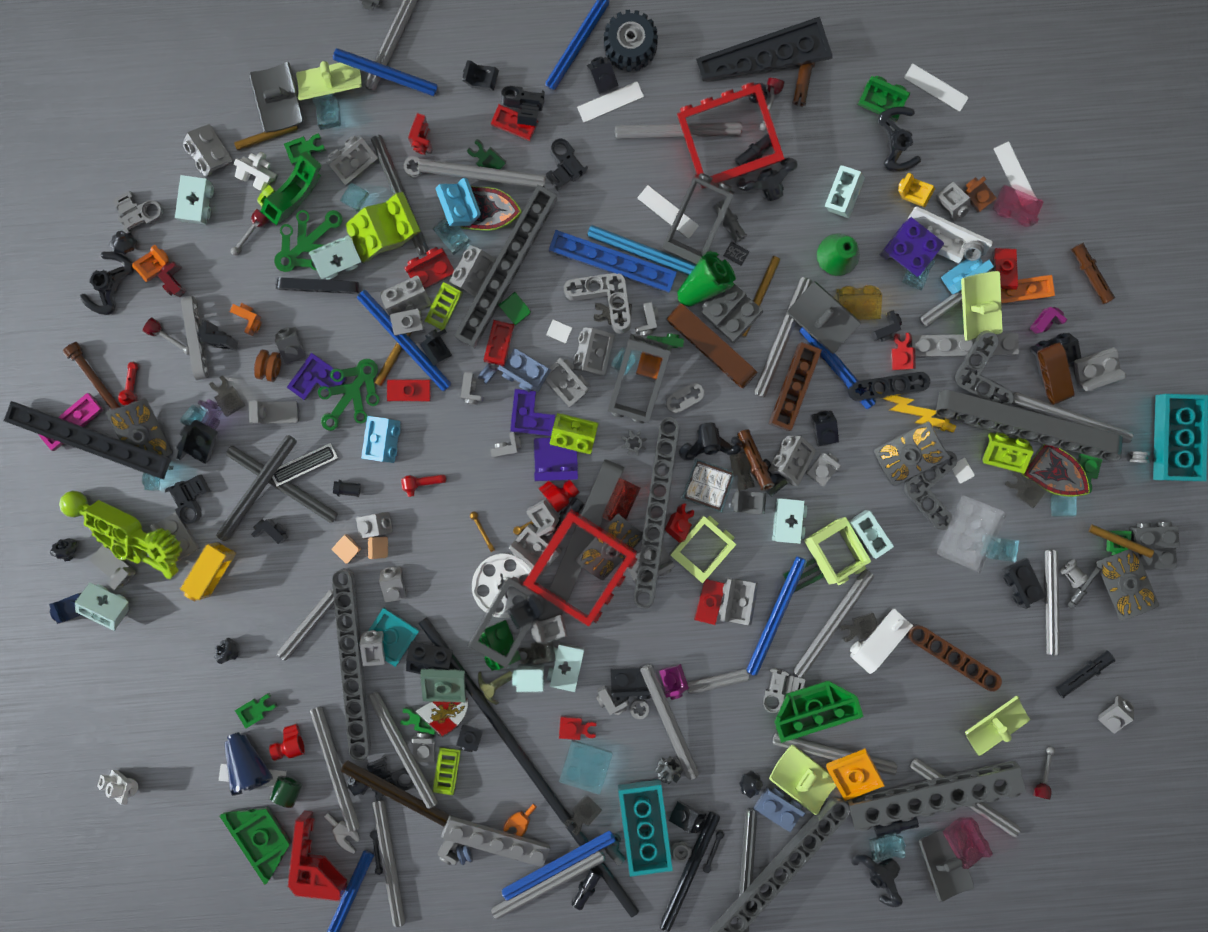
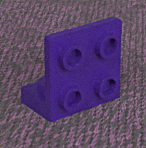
[879,217,944,277]
[534,438,578,481]

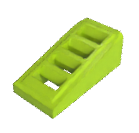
[425,282,463,330]
[432,747,461,795]

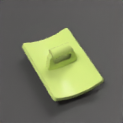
[296,61,362,100]
[961,271,1003,341]
[965,696,1030,756]
[769,745,836,815]

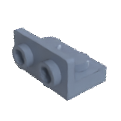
[497,348,551,392]
[754,786,806,833]

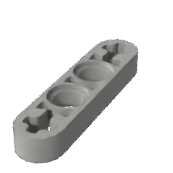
[181,296,208,380]

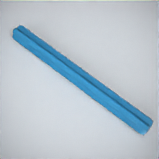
[587,225,696,275]

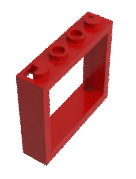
[677,82,784,189]
[523,509,638,627]

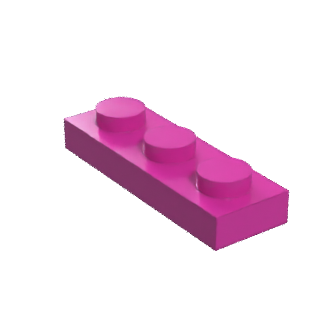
[38,393,104,451]

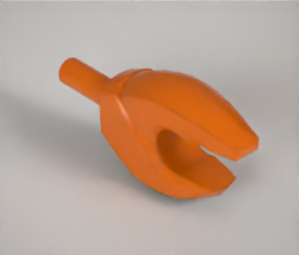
[503,804,537,837]

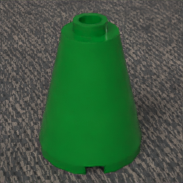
[817,233,860,276]
[677,251,736,307]

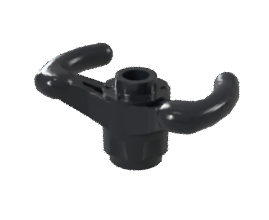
[878,106,921,172]
[737,158,798,201]
[79,251,134,315]
[679,423,743,461]
[852,854,903,907]

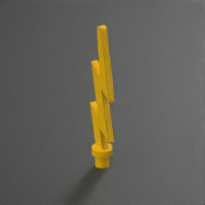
[876,391,957,433]

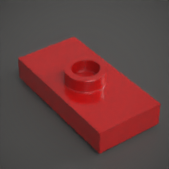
[491,104,538,142]
[993,248,1018,290]
[483,320,515,366]
[387,380,431,402]
[694,579,725,625]

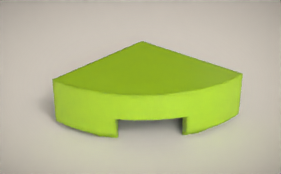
[257,185,275,207]

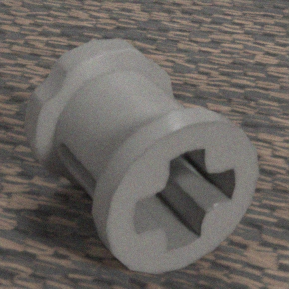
[1059,560,1089,588]

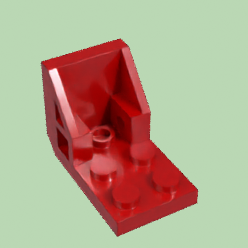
[288,810,348,901]

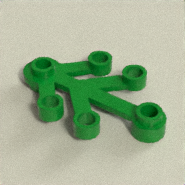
[274,210,342,272]
[318,359,379,431]

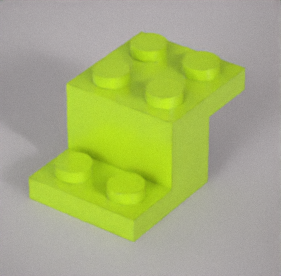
[345,192,420,263]

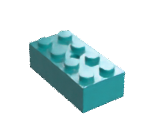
[1153,394,1208,481]
[618,779,673,877]

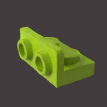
[550,413,599,454]
[982,432,1034,474]

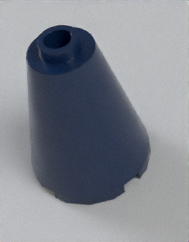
[224,732,273,796]

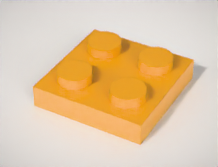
[826,748,884,801]

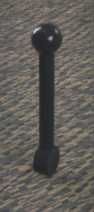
[370,830,383,875]
[703,831,724,873]

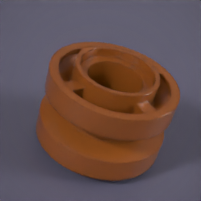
[254,349,281,382]

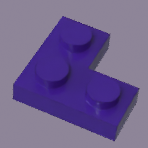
[286,353,348,400]
[510,389,555,436]

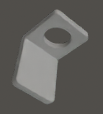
[390,309,425,335]

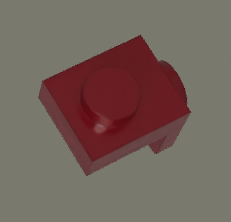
[157,261,186,297]

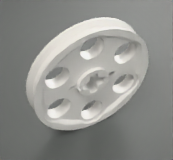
[472,553,536,618]

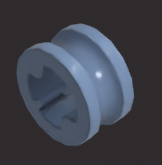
[478,363,498,384]
[456,845,473,865]

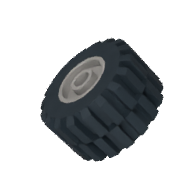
[604,10,658,71]

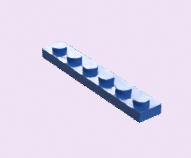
[549,230,677,293]

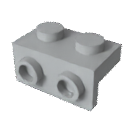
[183,124,233,178]
[545,358,589,408]
[509,523,562,576]
[719,578,759,626]

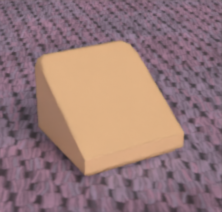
[332,534,362,564]
[368,536,388,559]

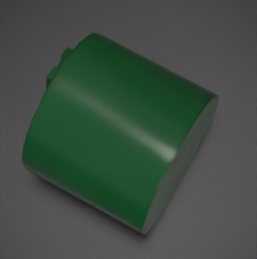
[269,776,302,808]

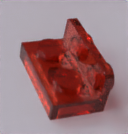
[602,478,641,521]

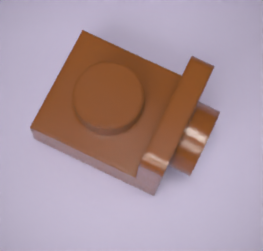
[964,176,997,213]

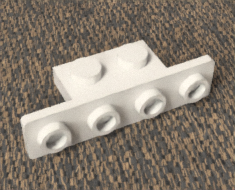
[908,207,993,263]

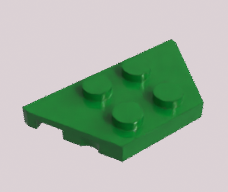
[220,807,291,885]

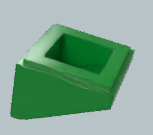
[499,292,531,325]

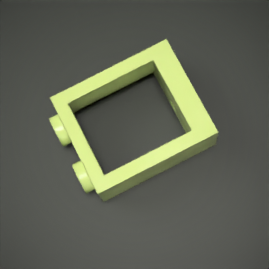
[669,515,736,583]
[804,517,871,585]

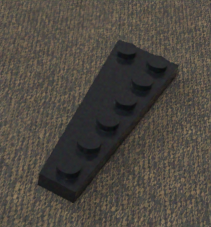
[696,16,833,81]

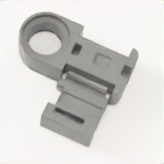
[112,191,163,233]
[763,668,805,713]

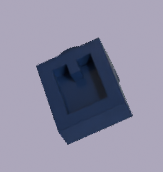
[49,593,81,624]

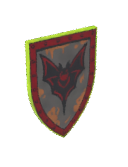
[461,186,522,231]
[1022,444,1089,497]

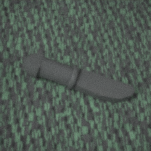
[1068,567,1100,609]

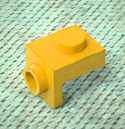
[898,173,935,208]

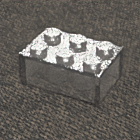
[936,495,1006,574]

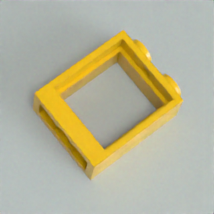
[180,542,236,601]

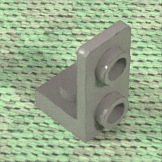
[249,401,298,424]
[90,545,137,590]

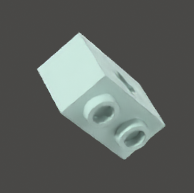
[825,166,865,218]
[175,175,214,225]
[309,235,361,280]
[772,498,807,544]
[848,510,894,559]
[75,582,129,631]
[547,642,584,692]
[512,664,544,692]

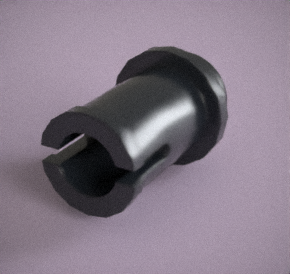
[333,479,361,497]

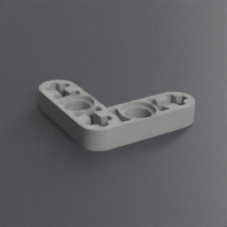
[564,273,631,334]

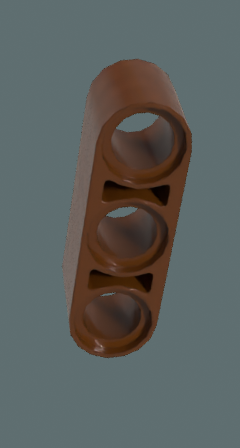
[1037,342,1075,405]

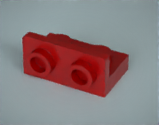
[408,113,433,155]
[404,247,454,289]

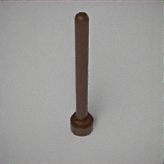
[63,342,120,409]

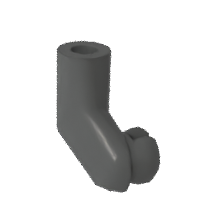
[605,833,626,866]

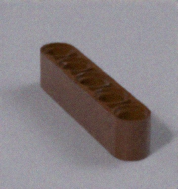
[666,303,758,389]
[906,624,1002,691]

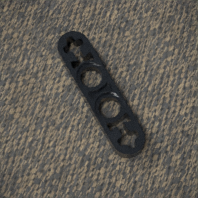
[275,277,359,294]
[849,372,930,401]

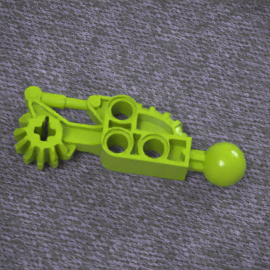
[59,490,183,579]

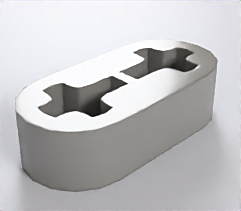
[666,383,704,413]

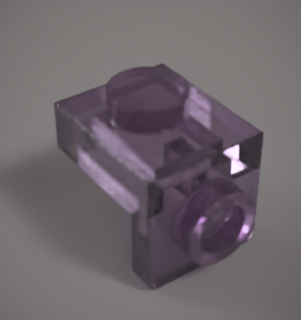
[197,399,223,430]

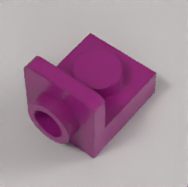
[1029,307,1068,334]
[659,664,689,700]

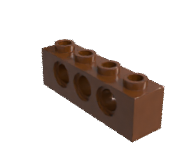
[768,342,822,431]

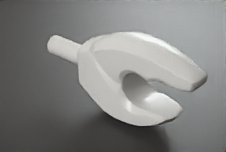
[324,813,359,854]

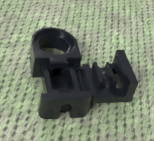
[501,86,545,126]
[546,138,588,191]
[165,474,211,524]
[367,756,414,801]

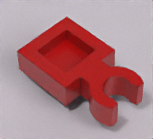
[892,333,916,370]
[665,503,694,543]
[559,716,597,740]

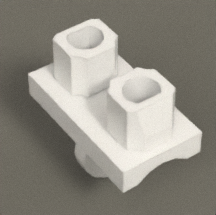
[234,152,278,191]
[98,770,138,805]

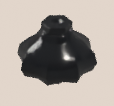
[109,230,137,255]
[50,538,77,562]
[214,638,239,664]
[739,771,763,798]
[347,777,370,796]

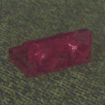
[993,185,1044,227]
[942,817,993,869]

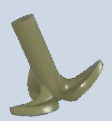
[478,671,512,705]

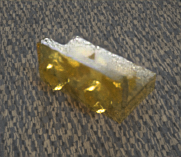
[836,285,882,320]

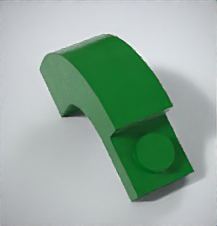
[260,151,322,226]

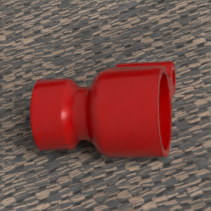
[538,480,580,513]
[269,724,305,761]

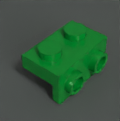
[857,76,911,122]
[478,620,521,671]

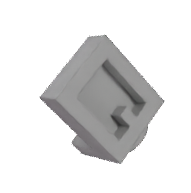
[936,182,971,221]
[460,372,483,405]
[490,432,521,458]
[806,453,841,487]
[360,631,385,666]
[412,732,436,762]
[437,840,459,865]

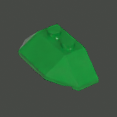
[774,680,864,743]

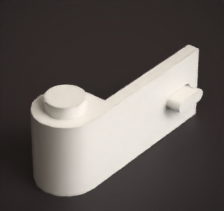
[850,609,913,674]

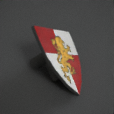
[416,699,468,738]

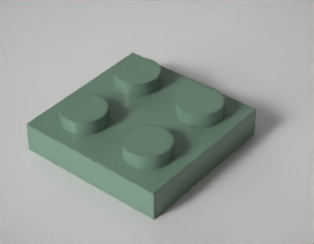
[420,669,466,703]

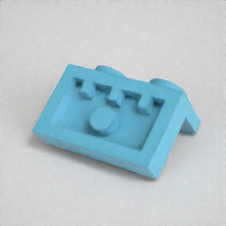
[435,178,481,226]
[941,258,994,295]
[361,416,401,463]

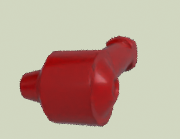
[118,361,138,405]
[401,475,447,497]

